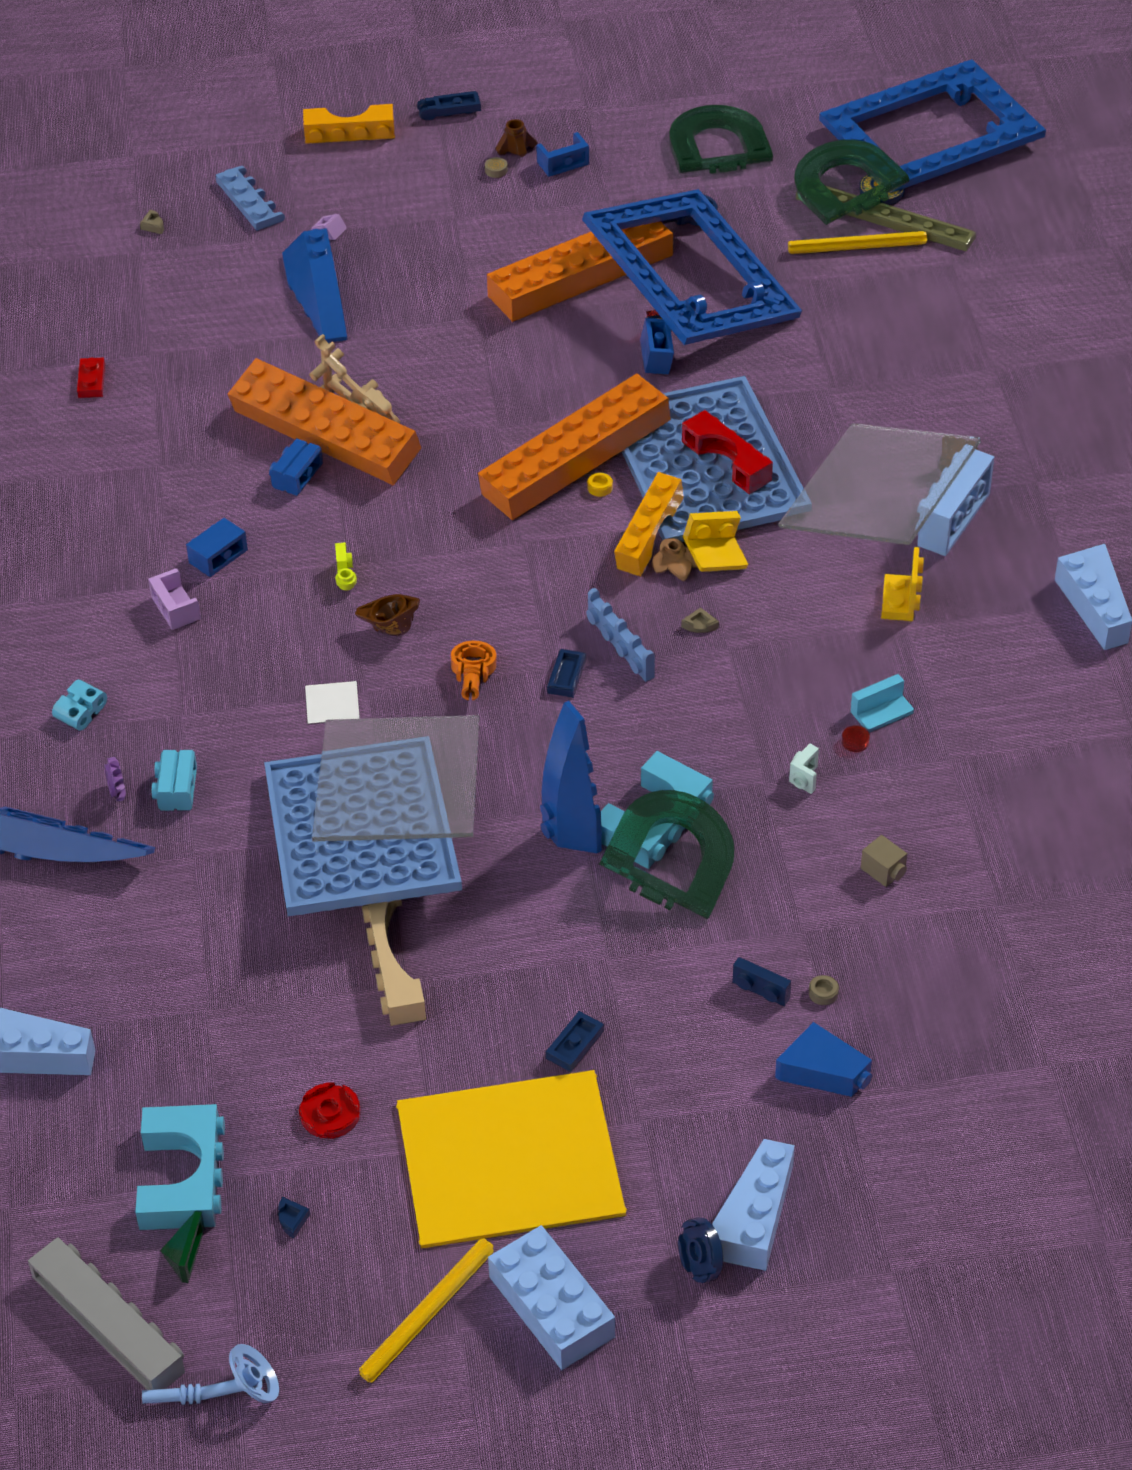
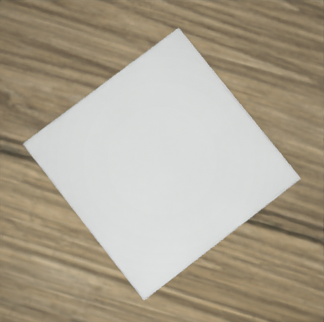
[305,681,360,724]

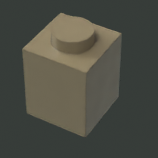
[861,834,907,887]

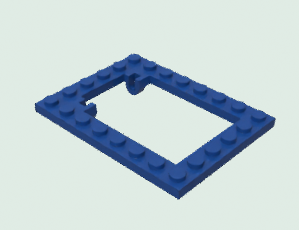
[819,59,1046,193]
[582,189,802,345]

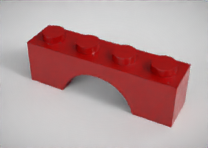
[682,410,773,494]

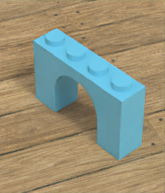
[601,751,714,869]
[136,1104,225,1230]

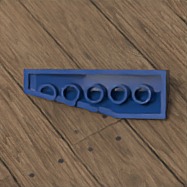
[282,228,347,343]
[540,701,602,854]
[0,806,155,862]

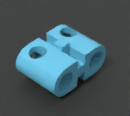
[52,679,107,731]

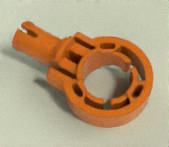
[451,641,497,701]

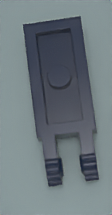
[417,91,481,121]

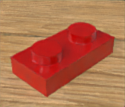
[77,357,105,398]

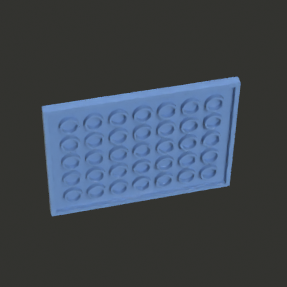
[621,376,813,542]
[264,738,462,916]

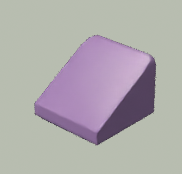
[311,214,346,240]

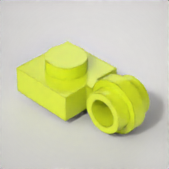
[335,542,357,591]

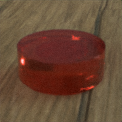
[842,725,870,752]

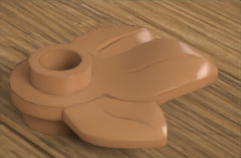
[652,538,698,581]

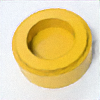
[587,473,613,497]

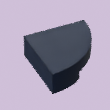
[278,1196,310,1238]

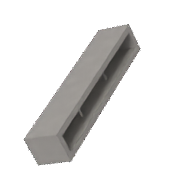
[28,1237,185,1390]

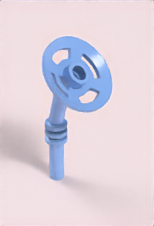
[142,1344,279,1405]

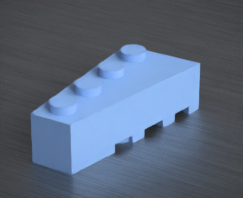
[1055,544,1132,650]
[0,1008,95,1075]
[712,1139,795,1271]

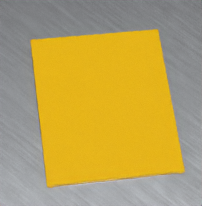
[396,1070,627,1249]

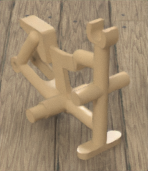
[309,334,400,424]

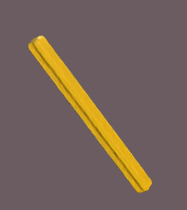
[788,231,927,254]
[359,1238,494,1383]

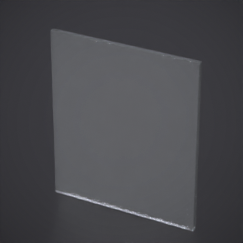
[778,423,981,545]
[312,715,479,842]

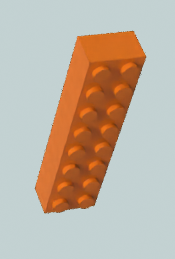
[487,221,673,322]
[227,358,421,486]
[478,373,671,521]

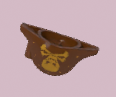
[355,594,420,636]

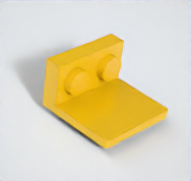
[683,511,748,572]
[881,547,924,621]

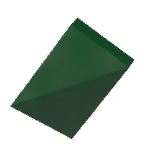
[160,1211,205,1283]

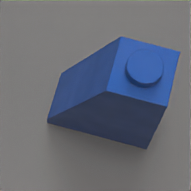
[775,1022,872,1097]

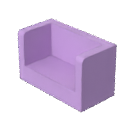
[148,569,201,630]

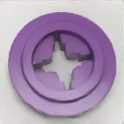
[104,757,126,802]

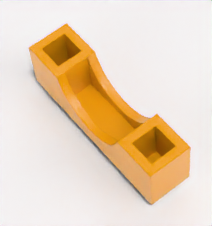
[303,104,395,144]
[614,472,684,577]

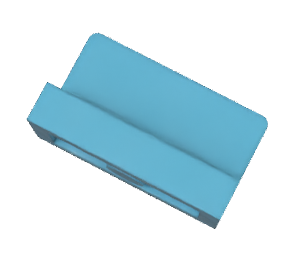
[851,674,914,732]

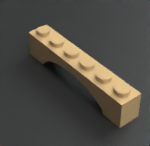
[362,900,426,1026]

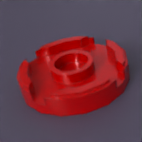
[299,1082,361,1139]

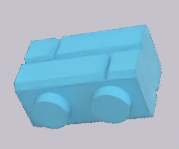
[152,750,197,811]

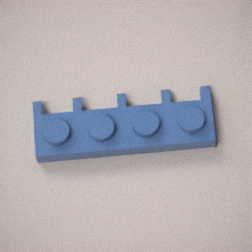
[216,166,285,231]
[586,588,655,682]

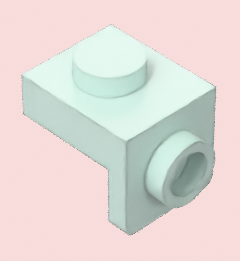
[789,744,819,794]

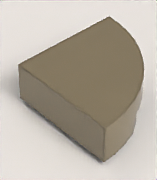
[140,210,164,234]
[681,607,719,633]

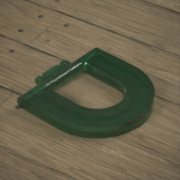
[669,105,773,174]
[794,140,910,225]
[599,790,734,919]

